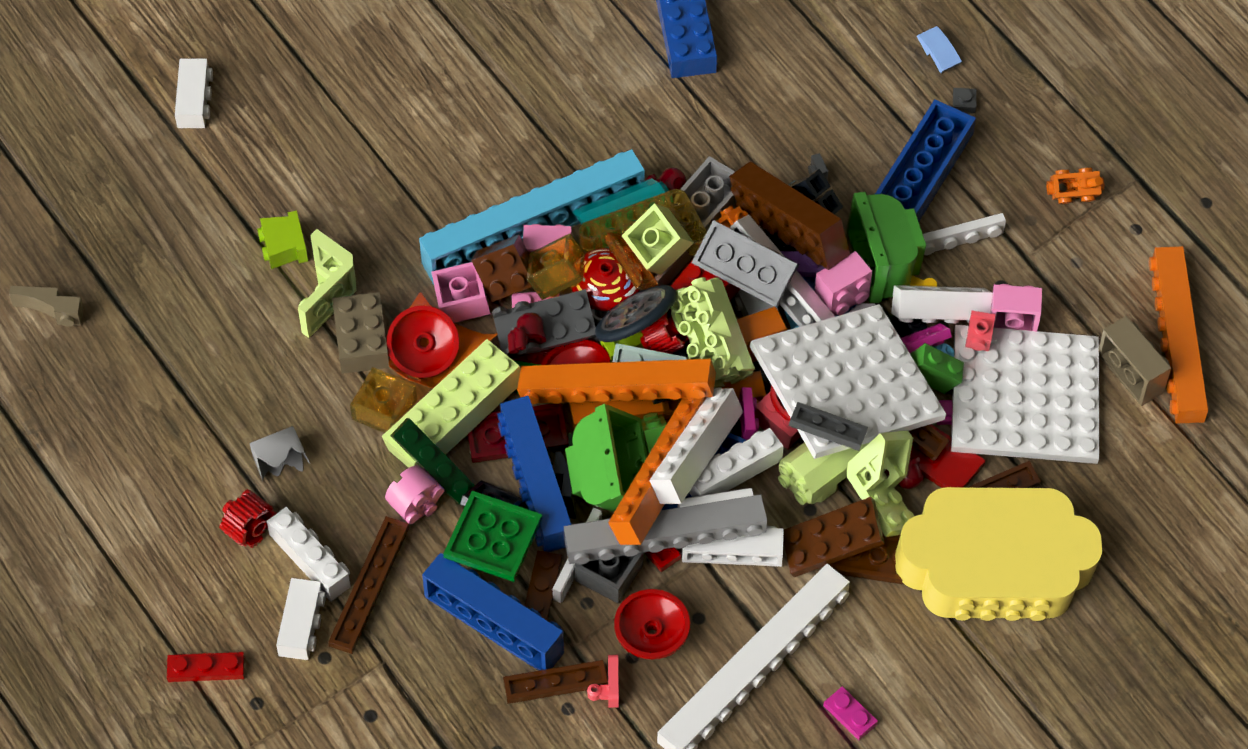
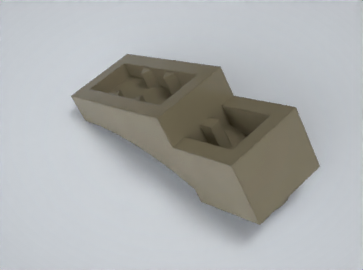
[9,286,84,327]

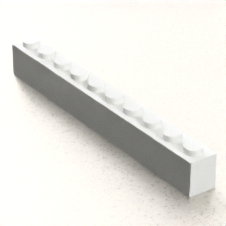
[657,564,850,749]

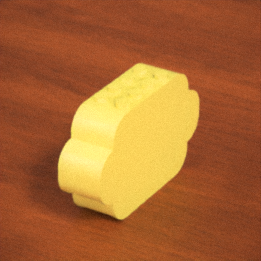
[895,487,1102,621]

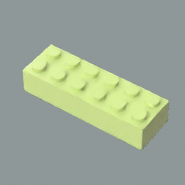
[382,339,521,468]

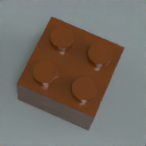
[471,234,539,302]

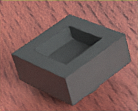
[953,88,976,113]
[808,153,828,180]

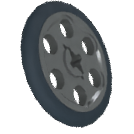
[595,285,676,342]

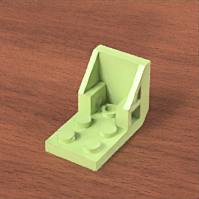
[298,229,357,338]
[847,431,914,537]

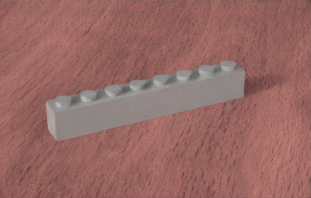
[564,494,767,565]

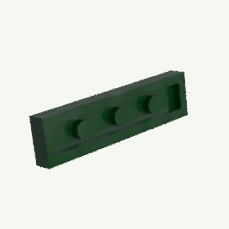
[390,418,475,504]

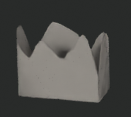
[250,426,310,481]

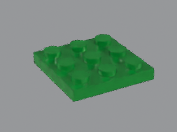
[443,491,542,582]

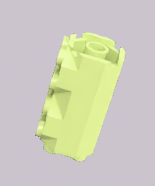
[670,277,755,388]
[778,442,869,505]

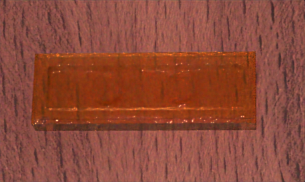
[604,233,658,290]

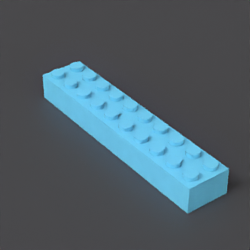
[419,149,645,285]

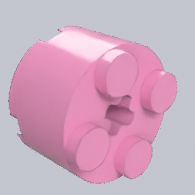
[385,465,444,525]

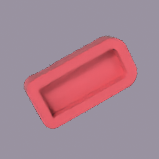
[587,655,619,708]

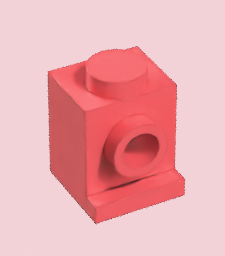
[965,310,996,351]

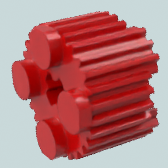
[640,309,689,354]
[219,489,277,548]

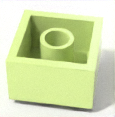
[622,203,694,275]

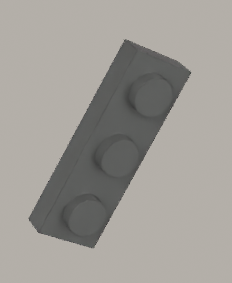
[789,402,868,451]

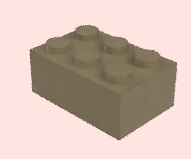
[332,292,389,374]
[1099,316,1171,406]

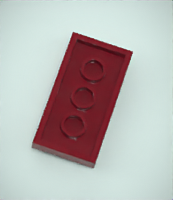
[467,403,569,463]

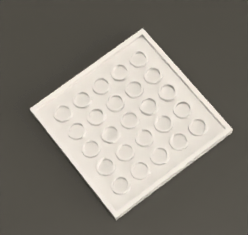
[750,304,946,459]
[951,325,1099,464]

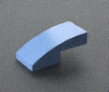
[917,26,962,73]

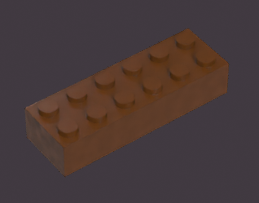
[729,161,850,270]

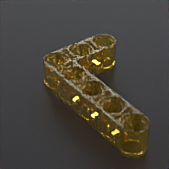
[579,189,707,256]

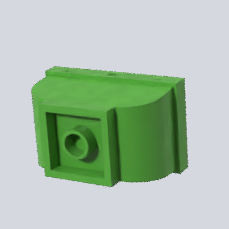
[846,192,926,304]
[565,404,647,512]

